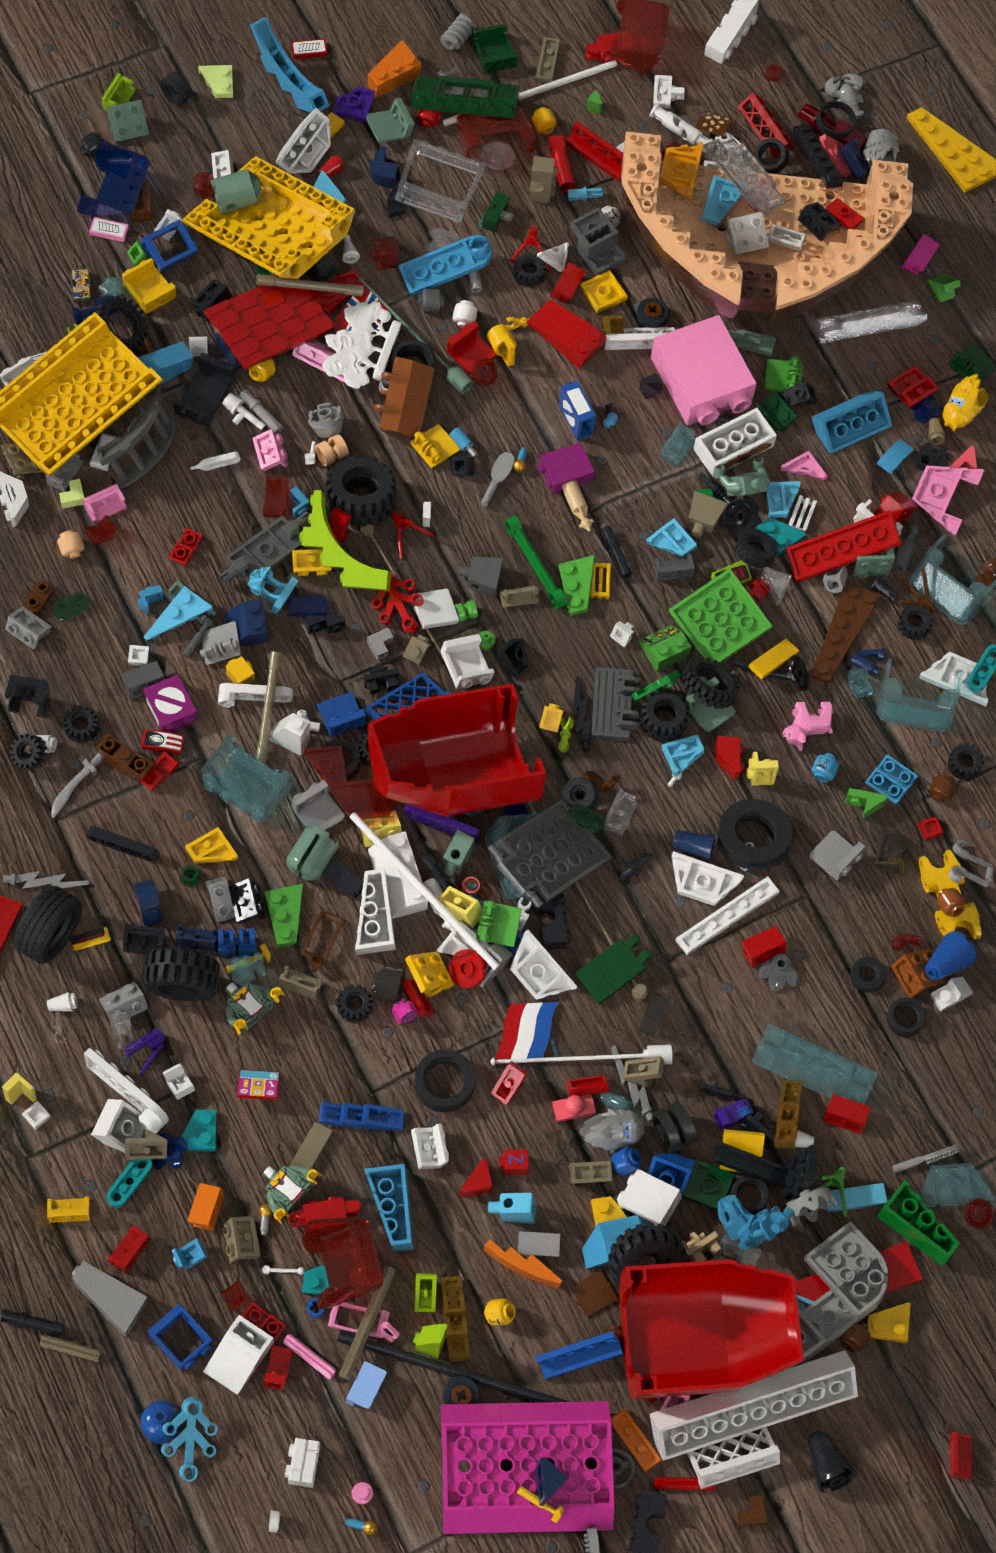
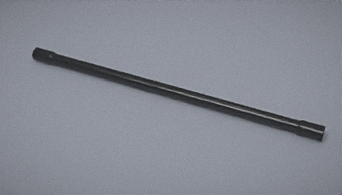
[337,1330,570,1403]

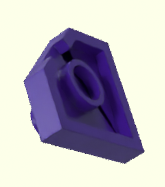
[333,87,375,122]

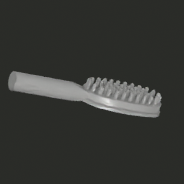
[480,452,514,507]
[892,1144,960,1173]

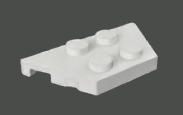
[919,652,988,706]
[672,851,744,906]
[510,930,577,999]

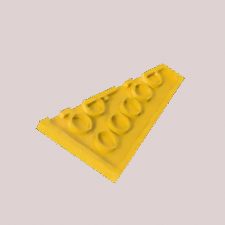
[907,107,996,193]

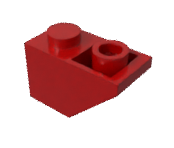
[715,736,744,780]

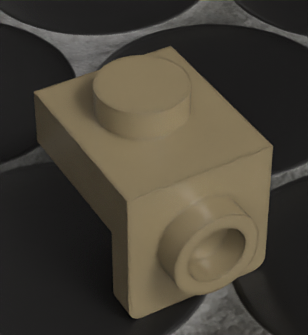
[403,634,432,665]

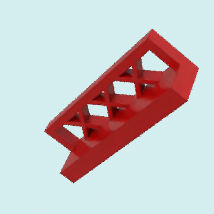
[738,92,796,158]
[565,121,623,182]

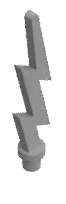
[3,871,89,889]
[611,1045,653,1122]

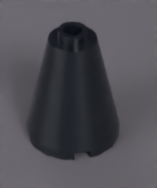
[807,1431,857,1493]

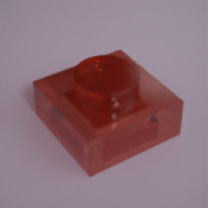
[220,1281,249,1311]

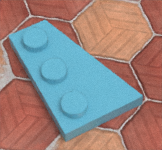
[701,175,747,226]

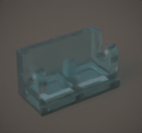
[660,422,696,467]

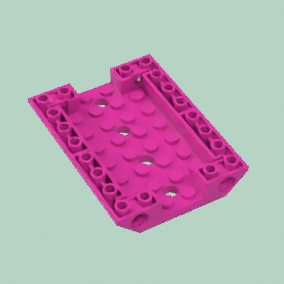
[441,1401,614,1534]

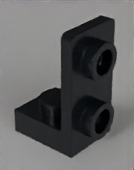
[778,382,818,407]

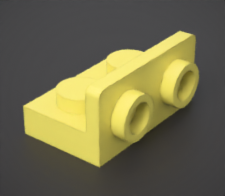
[746,752,779,786]
[360,810,402,847]

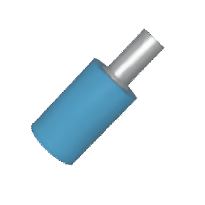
[450,427,478,458]

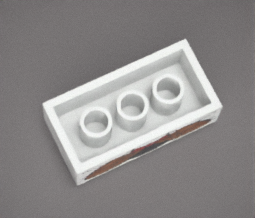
[694,408,777,477]

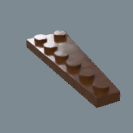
[810,582,881,684]

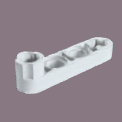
[218,683,293,708]

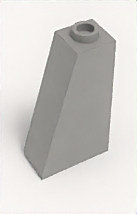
[72,1261,148,1338]

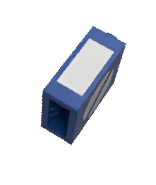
[559,381,596,440]

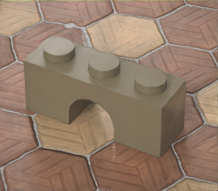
[528,156,558,204]

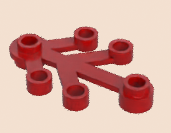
[371,572,424,634]

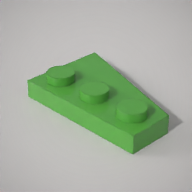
[558,555,595,616]
[265,884,303,948]

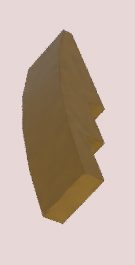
[774,1080,803,1148]
[441,1276,470,1362]

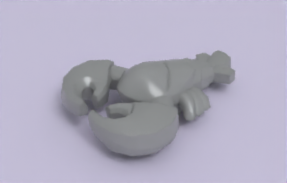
[825,73,864,119]

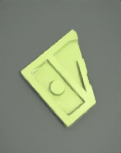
[199,65,233,98]

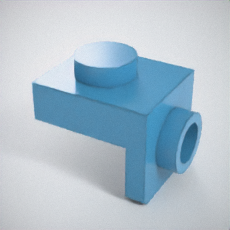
[290,486,310,519]
[137,585,164,615]
[172,1238,208,1269]

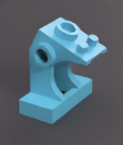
[247,567,299,615]

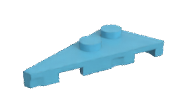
[144,586,214,641]

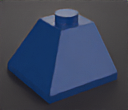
[647,1153,696,1204]

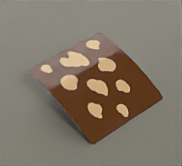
[695,111,733,137]

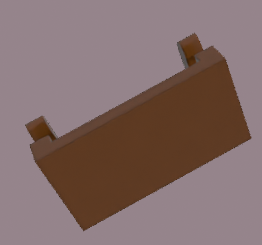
[130,181,152,222]

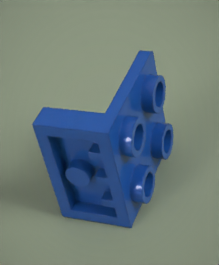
[317,692,366,738]

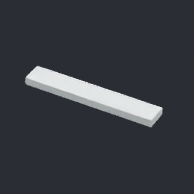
[675,876,780,955]

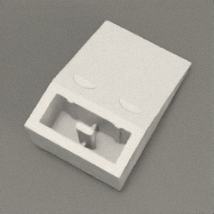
[203,1315,274,1395]

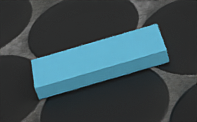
[827,1183,887,1213]

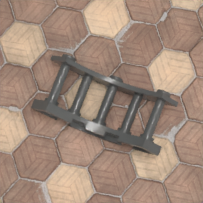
[97,385,177,489]

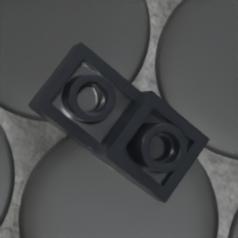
[305,615,346,634]

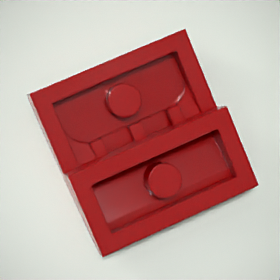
[887,365,939,407]

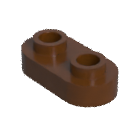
[24,580,53,615]

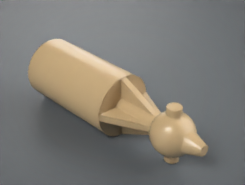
[562,481,593,532]

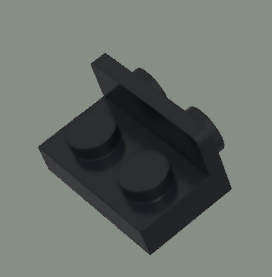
[798,202,842,241]
[229,878,266,924]

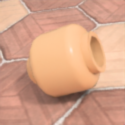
[57,530,85,559]

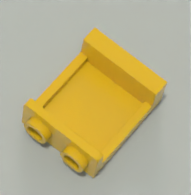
[122,258,177,314]

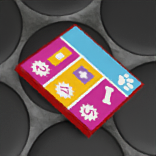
[236,1070,280,1100]

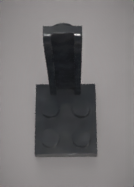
[713,1142,818,1200]

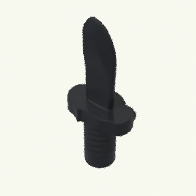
[618,853,653,882]

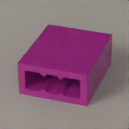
[538,442,595,494]

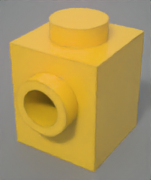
[226,656,255,684]

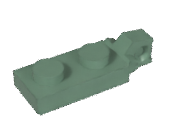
[728,329,776,357]

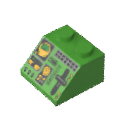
[638,625,692,672]

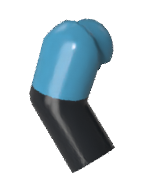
[603,403,619,428]

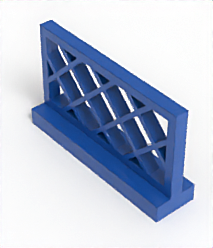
[365,672,452,720]

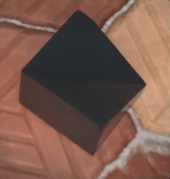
[639,373,663,399]
[452,457,475,475]

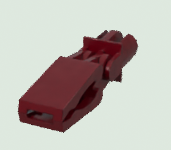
[797,102,868,150]

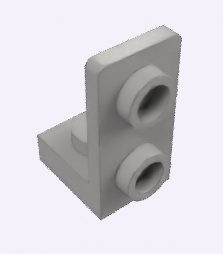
[205,877,235,922]

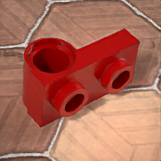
[328,507,351,545]

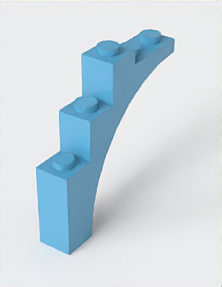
[250,17,330,112]

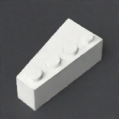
[704,0,759,64]
[355,868,396,955]

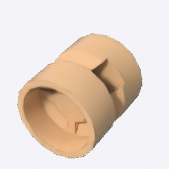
[315,434,349,467]

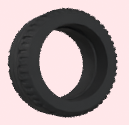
[388,340,436,379]

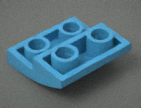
[865,755,918,805]

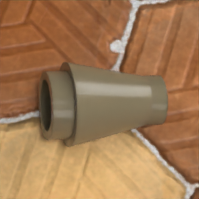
[928,418,946,446]

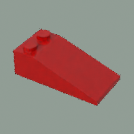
[527,299,607,369]

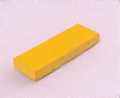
[749,638,799,680]

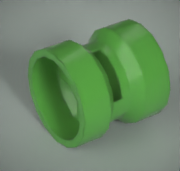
[454,600,478,622]

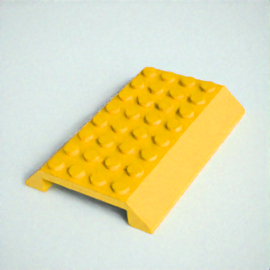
[0,312,163,476]

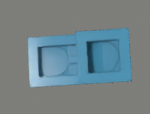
[877,439,914,474]

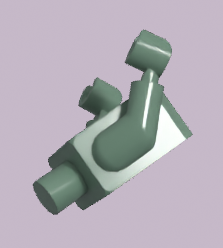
[713,458,770,496]

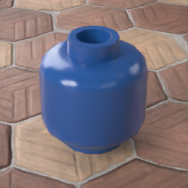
[611,1146,641,1176]

